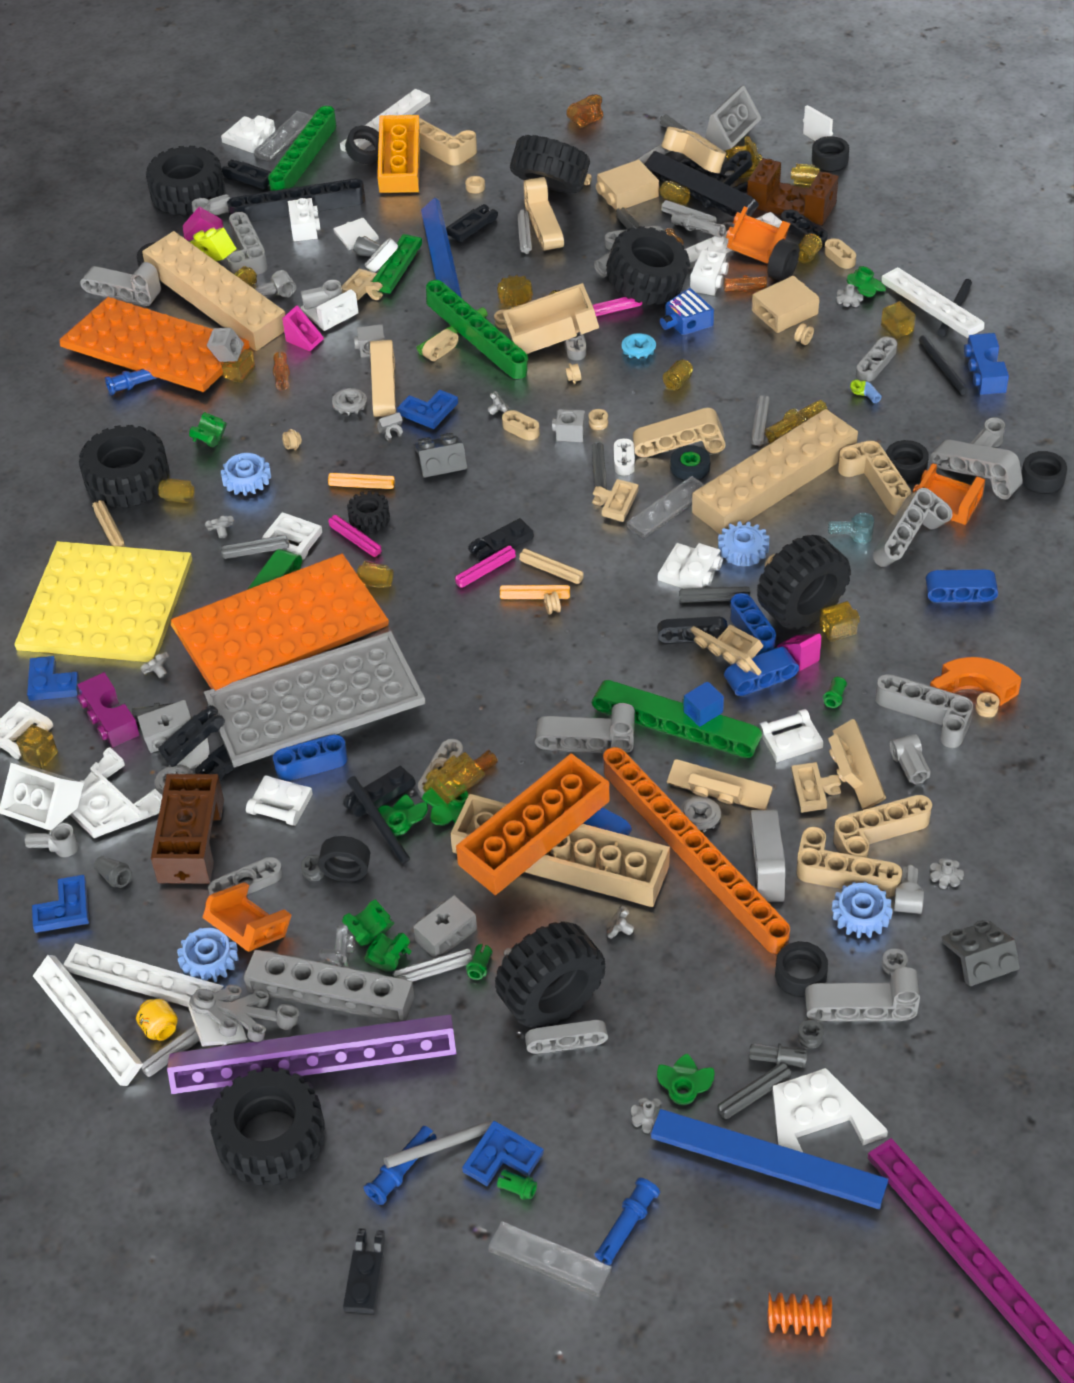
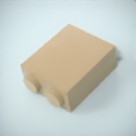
[596,160,659,210]
[752,275,820,333]

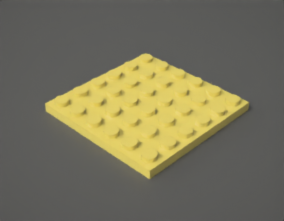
[15,541,192,662]

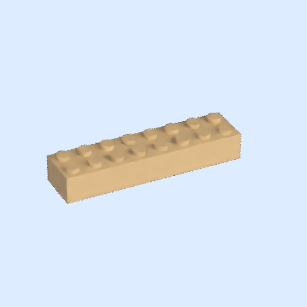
[142,231,286,351]
[692,409,858,534]
[450,794,670,907]

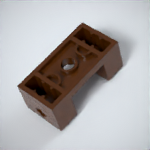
[747,158,839,226]
[151,774,224,884]

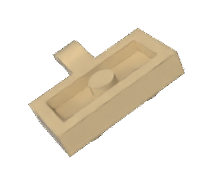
[342,268,383,300]
[592,479,639,522]
[791,762,841,813]

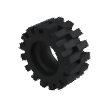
[347,491,390,533]

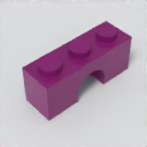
[77,672,139,748]

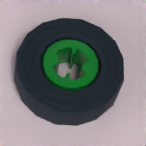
[670,445,710,481]

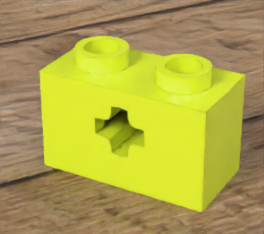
[190,227,236,261]

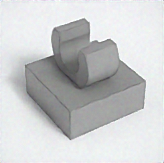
[377,412,403,441]

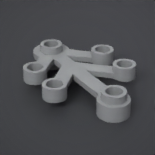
[189,984,299,1042]

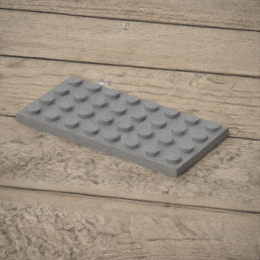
[204,631,425,767]

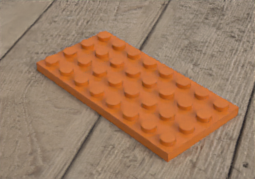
[59,297,250,392]
[171,553,389,691]

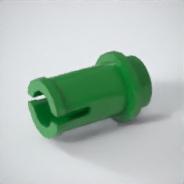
[823,676,847,708]
[466,944,493,980]
[497,1169,537,1200]

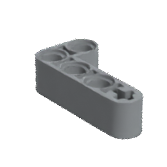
[227,212,268,279]
[80,262,161,306]
[930,440,1023,499]
[873,488,952,567]
[875,674,973,748]
[535,703,635,753]
[750,810,785,902]
[805,967,920,1021]

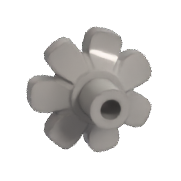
[836,284,863,307]
[487,391,511,415]
[205,516,234,538]
[140,652,169,679]
[930,858,964,889]
[605,906,634,939]
[631,1098,667,1133]

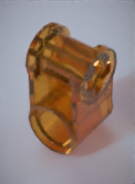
[566,94,603,127]

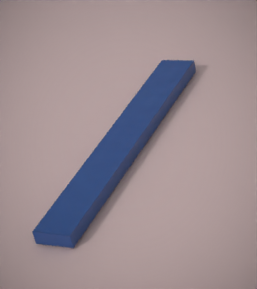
[421,197,462,298]
[651,1109,888,1209]

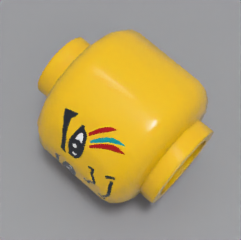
[136,999,178,1041]

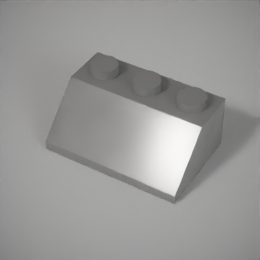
[705,85,761,151]

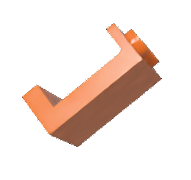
[726,206,790,264]
[912,463,985,525]
[203,882,292,952]

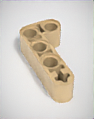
[419,118,477,166]
[661,127,726,173]
[524,177,564,251]
[370,340,396,417]
[633,408,725,458]
[838,440,911,515]
[833,795,932,858]
[796,827,902,897]

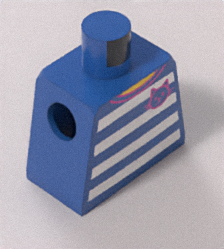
[660,288,714,335]

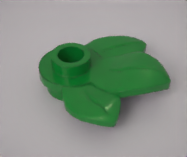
[846,266,886,297]
[422,785,468,825]
[378,794,428,836]
[657,1054,715,1105]

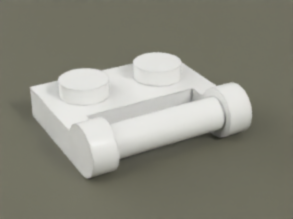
[262,512,323,560]
[0,701,54,759]
[758,709,823,763]
[246,776,313,826]

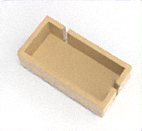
[502,283,599,354]

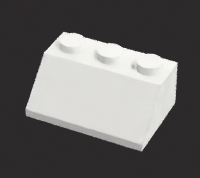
[0,763,84,830]

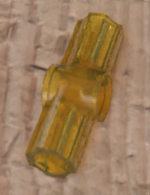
[765,400,828,444]

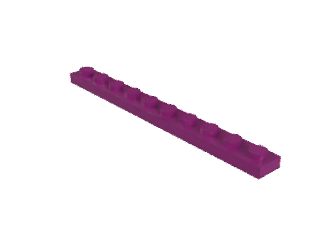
[867,1138,1074,1383]

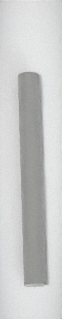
[384,1121,492,1168]

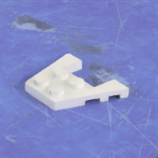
[70,747,162,838]
[772,1068,888,1152]

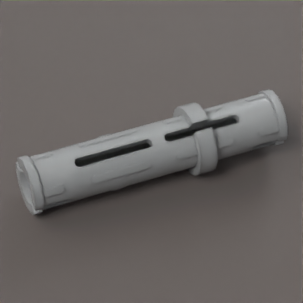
[671,211,726,238]

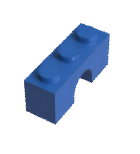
[964,333,1009,395]

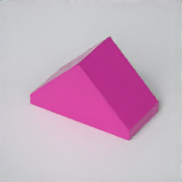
[183,206,224,241]
[282,305,324,351]
[777,633,821,671]

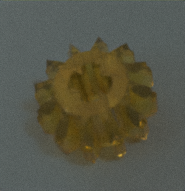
[497,275,533,308]

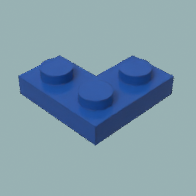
[397,390,458,429]
[27,656,79,701]
[32,875,89,933]
[462,1121,544,1186]

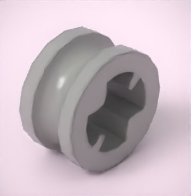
[882,948,908,975]

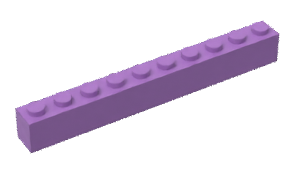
[167,1014,456,1094]

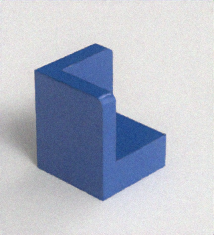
[684,682,724,727]

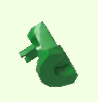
[189,412,227,447]
[342,899,395,946]
[365,933,412,972]

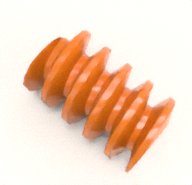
[767,1292,832,1337]

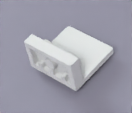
[301,289,358,331]

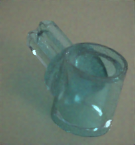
[828,513,875,544]

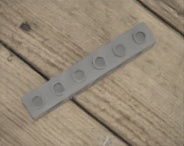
[244,950,415,1022]

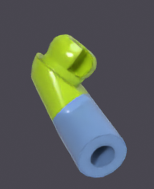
[850,379,882,403]

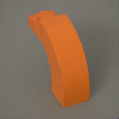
[930,657,1022,706]

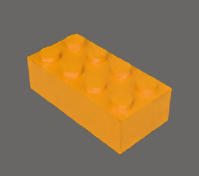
[378,115,420,193]

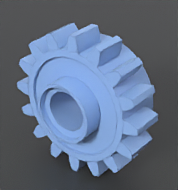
[221,453,271,496]
[718,521,770,566]
[832,882,892,938]
[177,926,239,983]

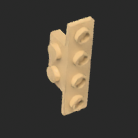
[691,625,763,676]
[828,719,886,810]
[667,759,773,810]

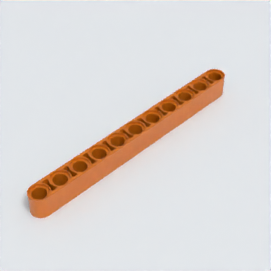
[603,747,790,954]

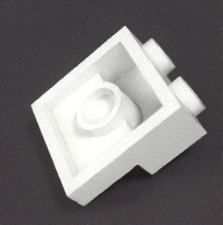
[221,115,276,153]
[658,543,723,589]

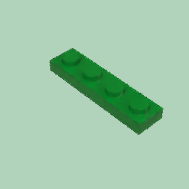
[372,234,422,294]

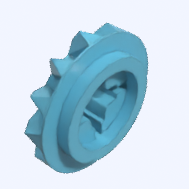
[622,333,656,359]

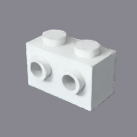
[288,198,320,242]
[690,250,729,296]

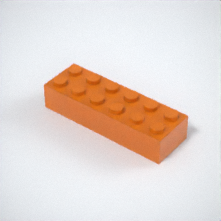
[456,753,610,896]

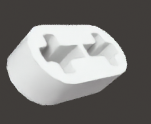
[365,238,398,273]
[614,438,635,476]

